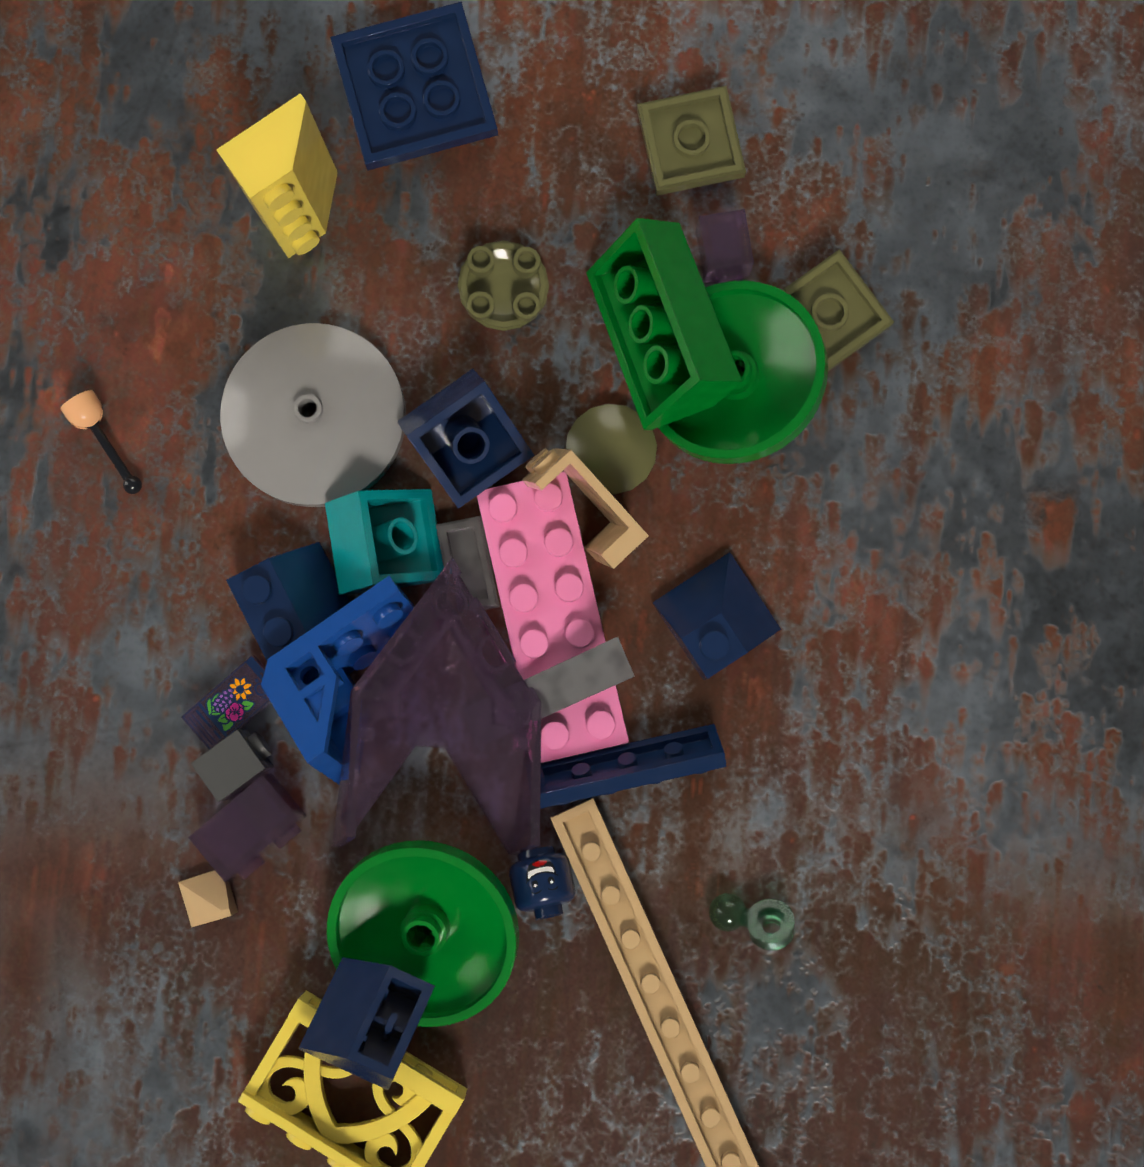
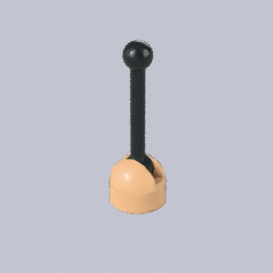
[60,390,142,494]

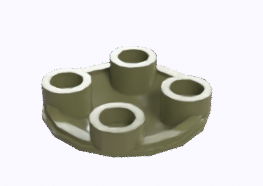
[458,240,549,331]
[566,404,657,495]

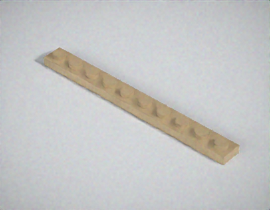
[550,798,759,1167]

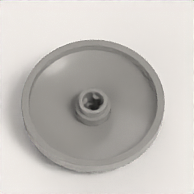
[220,323,406,507]

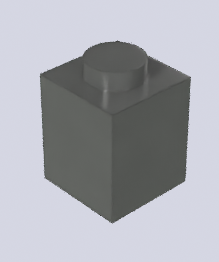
[191,729,274,802]

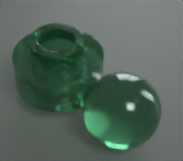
[709,893,795,951]

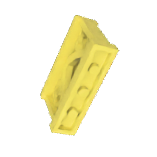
[238,990,467,1167]

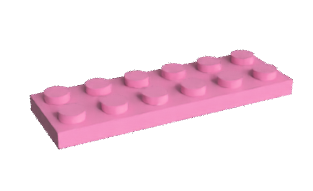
[477,471,629,764]

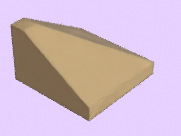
[178,867,238,927]

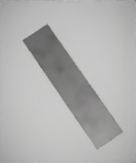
[463,637,635,747]

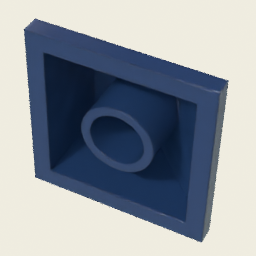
[652,552,781,680]

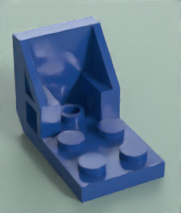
[261,576,425,785]

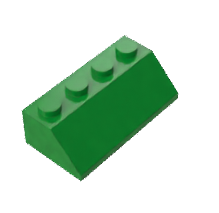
[586,218,742,430]

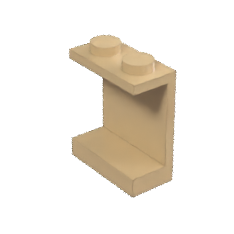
[522,448,649,569]

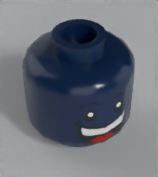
[509,846,576,920]

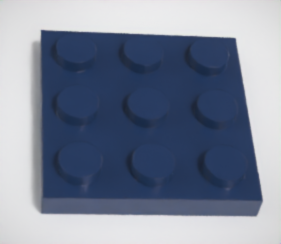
[330,2,498,171]

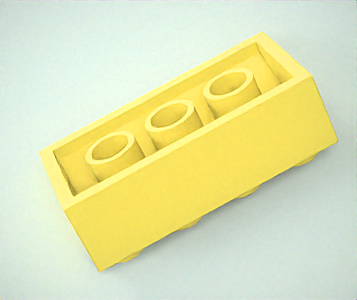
[216,93,338,259]

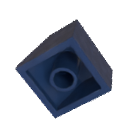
[397,369,534,509]
[226,542,351,661]

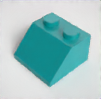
[325,489,446,595]

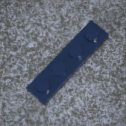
[532,724,727,809]

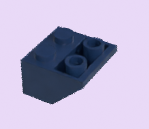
[299,957,435,1090]

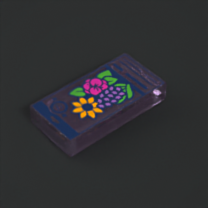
[181,655,271,750]

